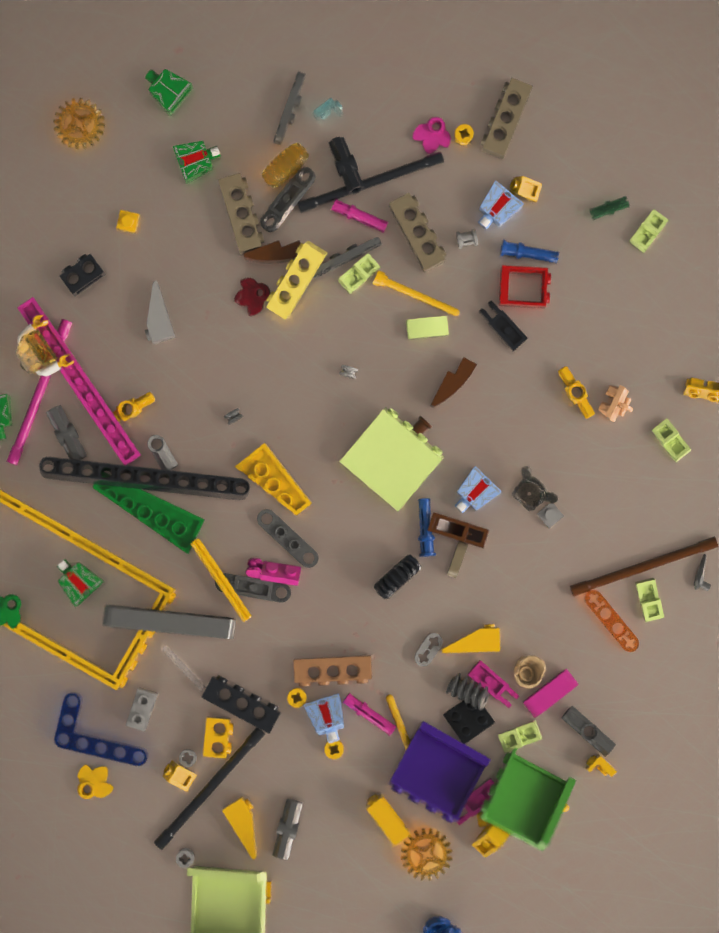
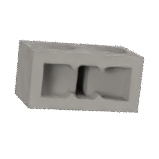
[126,687,158,731]

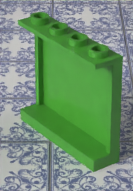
[481,748,576,851]

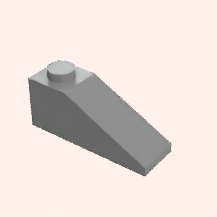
[145,281,176,344]

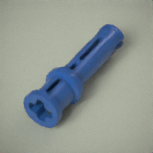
[500,239,559,264]
[418,498,436,557]

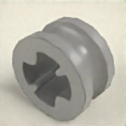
[339,365,358,379]
[179,749,197,767]

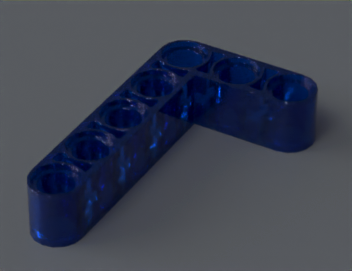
[54,692,149,766]

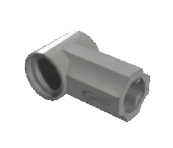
[147,435,178,470]

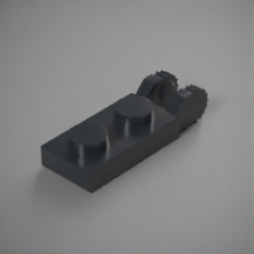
[479,300,528,352]

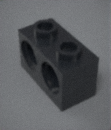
[59,254,106,296]

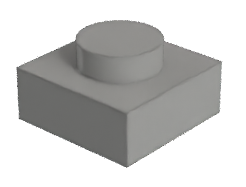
[537,501,564,528]

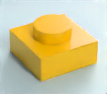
[116,210,140,233]

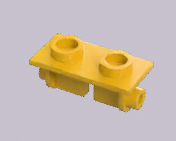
[683,377,719,402]

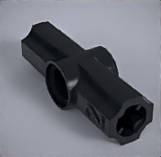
[328,137,364,194]

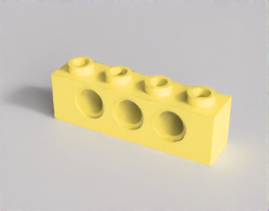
[266,240,327,320]

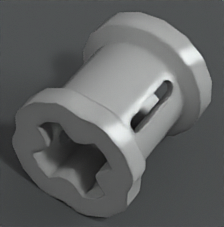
[456,229,478,249]
[176,848,195,868]

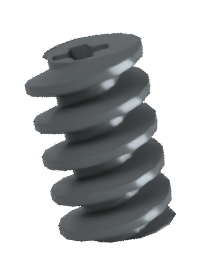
[446,673,489,710]

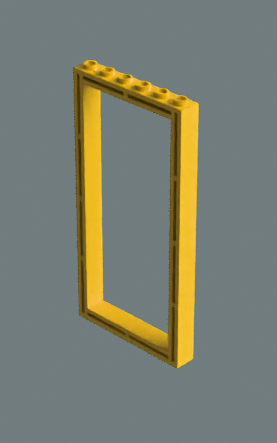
[0,489,177,690]

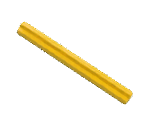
[191,538,251,622]

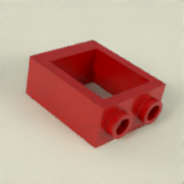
[499,265,551,308]

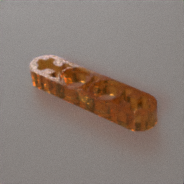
[584,590,639,652]

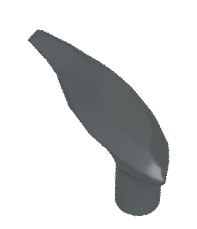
[694,554,711,591]

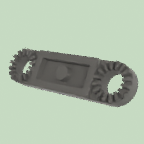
[273,71,306,145]
[260,167,316,232]
[314,237,382,278]
[257,509,318,568]
[215,573,291,602]

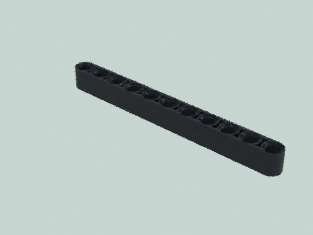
[39,457,250,500]

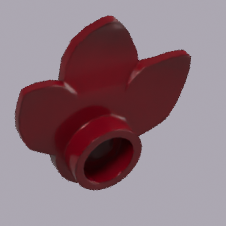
[234,278,270,316]

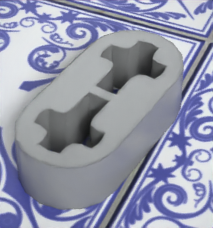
[415,633,443,666]

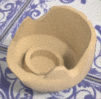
[514,655,546,689]

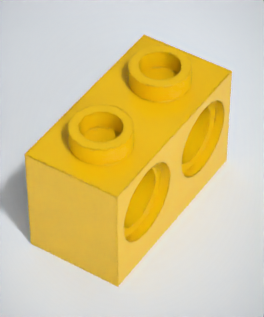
[203,716,234,758]
[472,824,511,858]

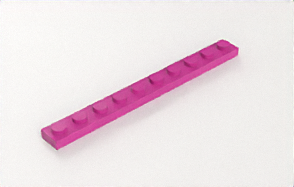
[17,297,141,466]

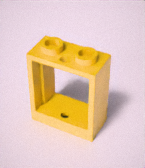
[366,793,410,846]

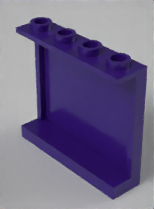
[388,721,491,823]

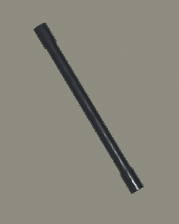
[297,151,444,213]
[154,727,265,850]

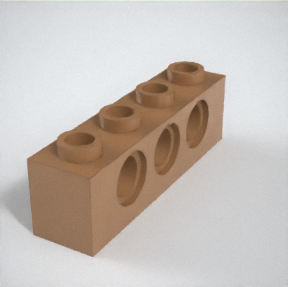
[293,655,372,686]

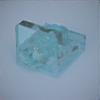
[313,98,343,121]

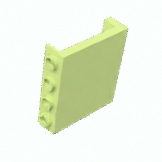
[340,407,444,511]
[187,866,266,933]

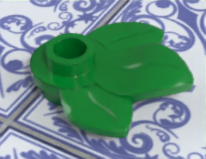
[0,594,21,629]

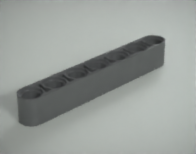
[102,605,236,639]

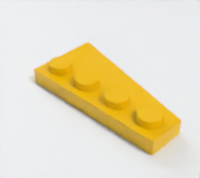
[235,443,312,515]

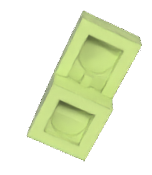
[629,209,669,253]
[338,253,380,294]
[406,316,449,339]
[652,419,691,462]
[635,578,664,622]
[498,720,542,753]

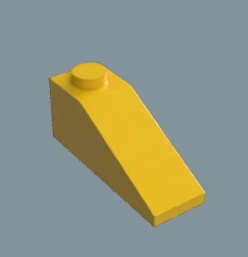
[441,624,500,653]
[222,796,257,860]

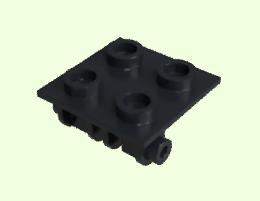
[443,699,495,744]

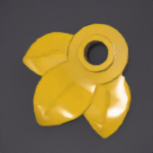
[77,764,114,799]

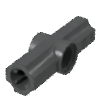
[46,405,87,460]
[561,706,616,757]
[272,798,303,860]

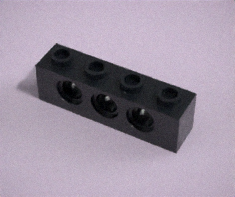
[201,675,281,734]

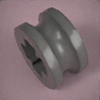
[224,408,243,425]

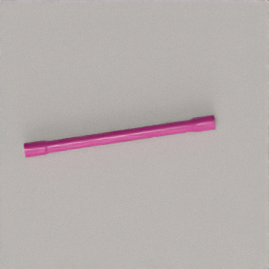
[6,319,72,465]

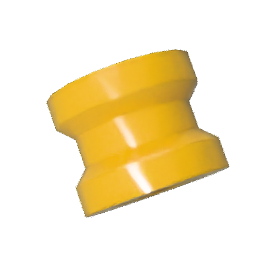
[454,124,474,146]
[287,688,307,708]
[325,740,344,759]

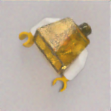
[15,315,74,376]

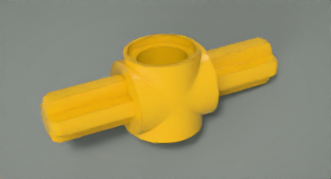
[558,366,595,419]
[112,392,155,422]

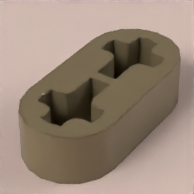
[447,541,468,578]

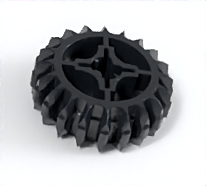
[374,555,421,599]

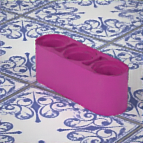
[523,669,578,718]

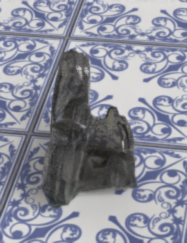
[512,466,558,511]

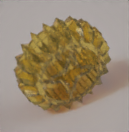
[53,98,105,150]
[262,143,309,188]
[401,828,453,881]

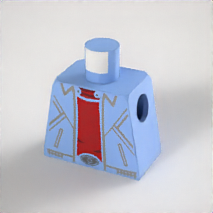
[478,181,524,229]
[455,466,502,513]
[304,693,344,743]

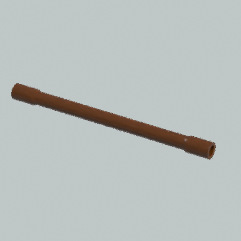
[570,536,718,597]

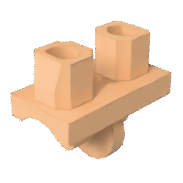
[598,385,633,422]

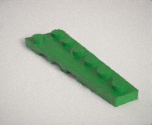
[92,472,205,554]

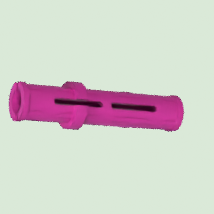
[331,199,388,233]
[342,693,396,736]

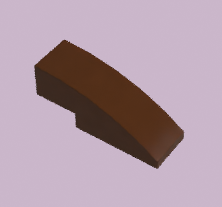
[243,240,301,264]
[430,358,477,408]
[428,512,489,549]

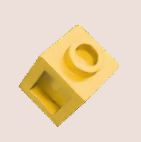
[509,176,542,202]
[585,754,617,777]
[163,760,196,792]

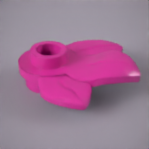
[413,117,451,154]

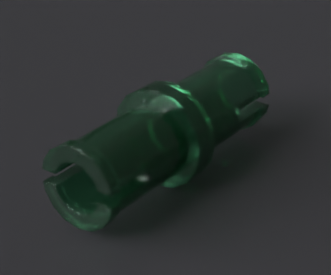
[590,196,630,220]

